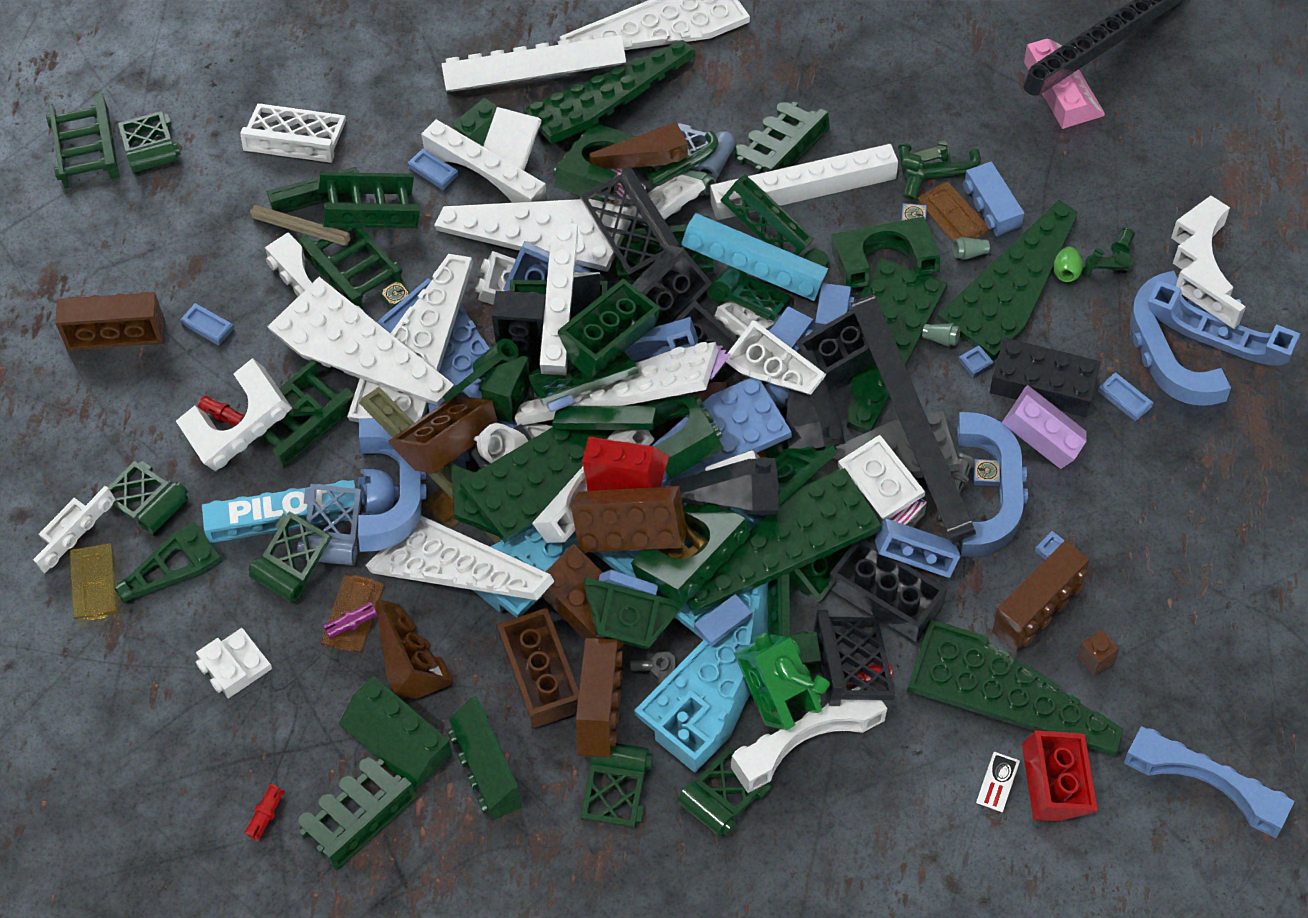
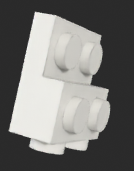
[475,251,516,305]
[714,297,780,339]
[196,628,272,699]

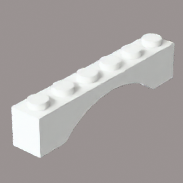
[421,119,547,203]
[540,222,578,375]
[265,232,367,315]
[532,430,655,543]
[731,687,887,793]

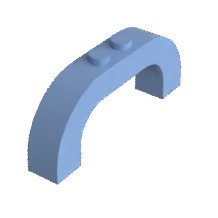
[1130,271,1231,406]
[1148,280,1300,365]
[957,412,1028,557]
[358,418,426,552]

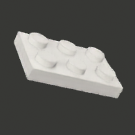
[629,174,705,226]
[838,435,925,523]

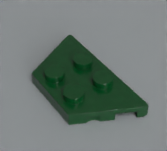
[767,444,837,516]
[451,464,499,537]
[583,577,683,649]

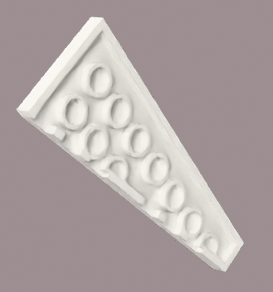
[366,516,554,600]

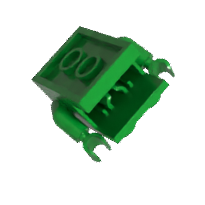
[734,632,830,730]

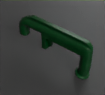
[642,131,719,186]
[898,143,981,179]

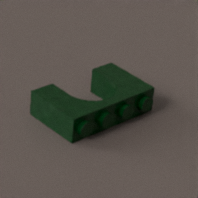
[553,124,636,202]
[832,216,940,288]
[628,392,724,479]
[631,503,750,605]

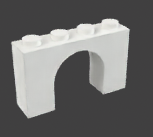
[176,358,292,471]

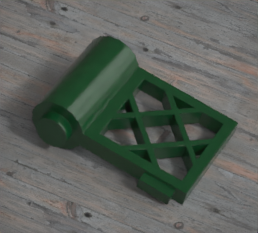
[118,111,181,174]
[709,265,791,321]
[443,339,519,402]
[108,460,188,535]
[249,511,332,603]
[581,743,653,828]
[677,747,772,836]

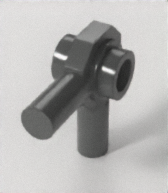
[631,652,677,686]

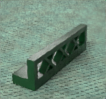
[266,167,360,213]
[720,174,815,256]

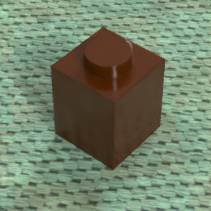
[1077,630,1119,676]

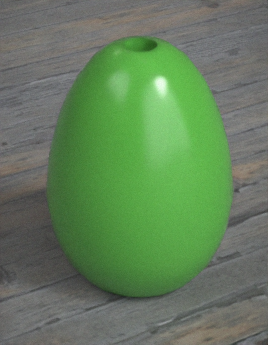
[1054,246,1083,282]

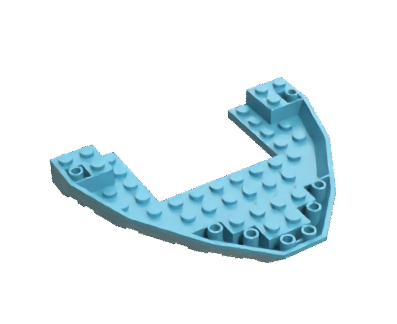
[473,503,768,773]

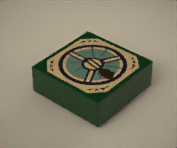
[379,280,410,309]

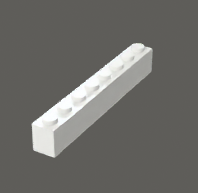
[442,32,626,93]
[710,144,898,220]

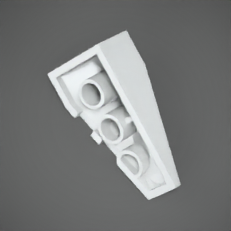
[726,320,826,395]

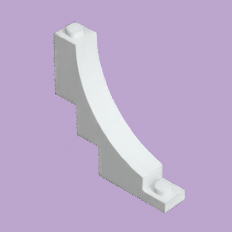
[1171,196,1246,329]

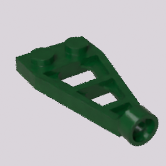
[113,522,222,603]

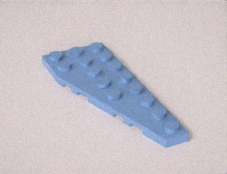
[376,278,524,428]
[652,377,792,487]

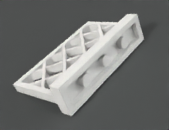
[240,104,346,163]

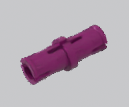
[323,602,378,640]

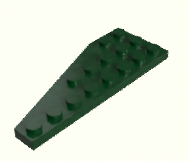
[523,40,695,144]
[937,200,1078,361]
[847,258,947,434]
[459,405,628,544]
[687,468,882,616]
[907,619,1123,757]

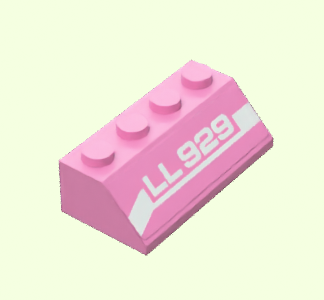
[1024,38,1105,129]

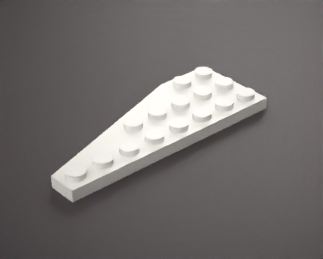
[560,0,750,50]
[434,199,634,272]
[347,254,473,423]
[267,277,455,406]
[515,342,719,425]

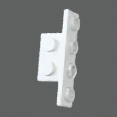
[33,486,116,573]

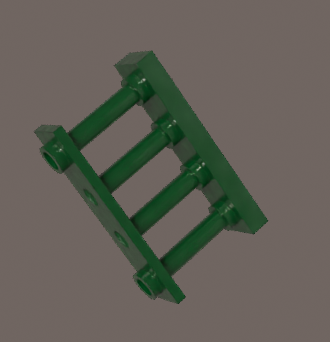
[46,93,120,189]
[318,172,420,229]
[298,227,403,309]
[240,360,354,469]

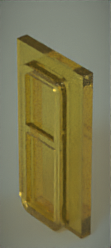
[70,543,116,620]

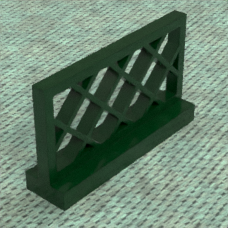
[615,224,714,280]
[527,351,639,406]

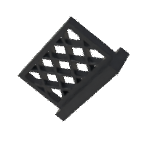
[580,166,679,277]
[813,610,895,706]

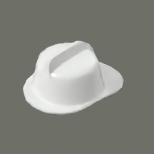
[474,423,528,463]

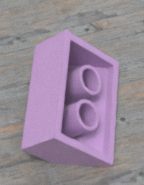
[1002,385,1086,469]

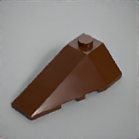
[589,122,688,169]
[376,599,454,699]

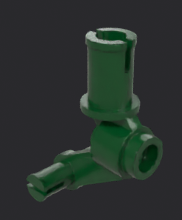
[901,141,950,201]
[1082,227,1135,276]

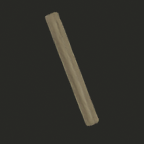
[250,205,351,246]

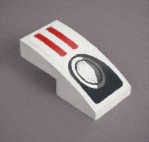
[976,752,1020,812]

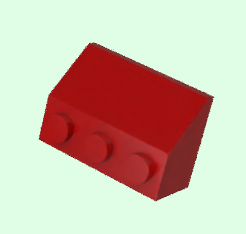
[582,437,669,491]
[1022,730,1098,821]

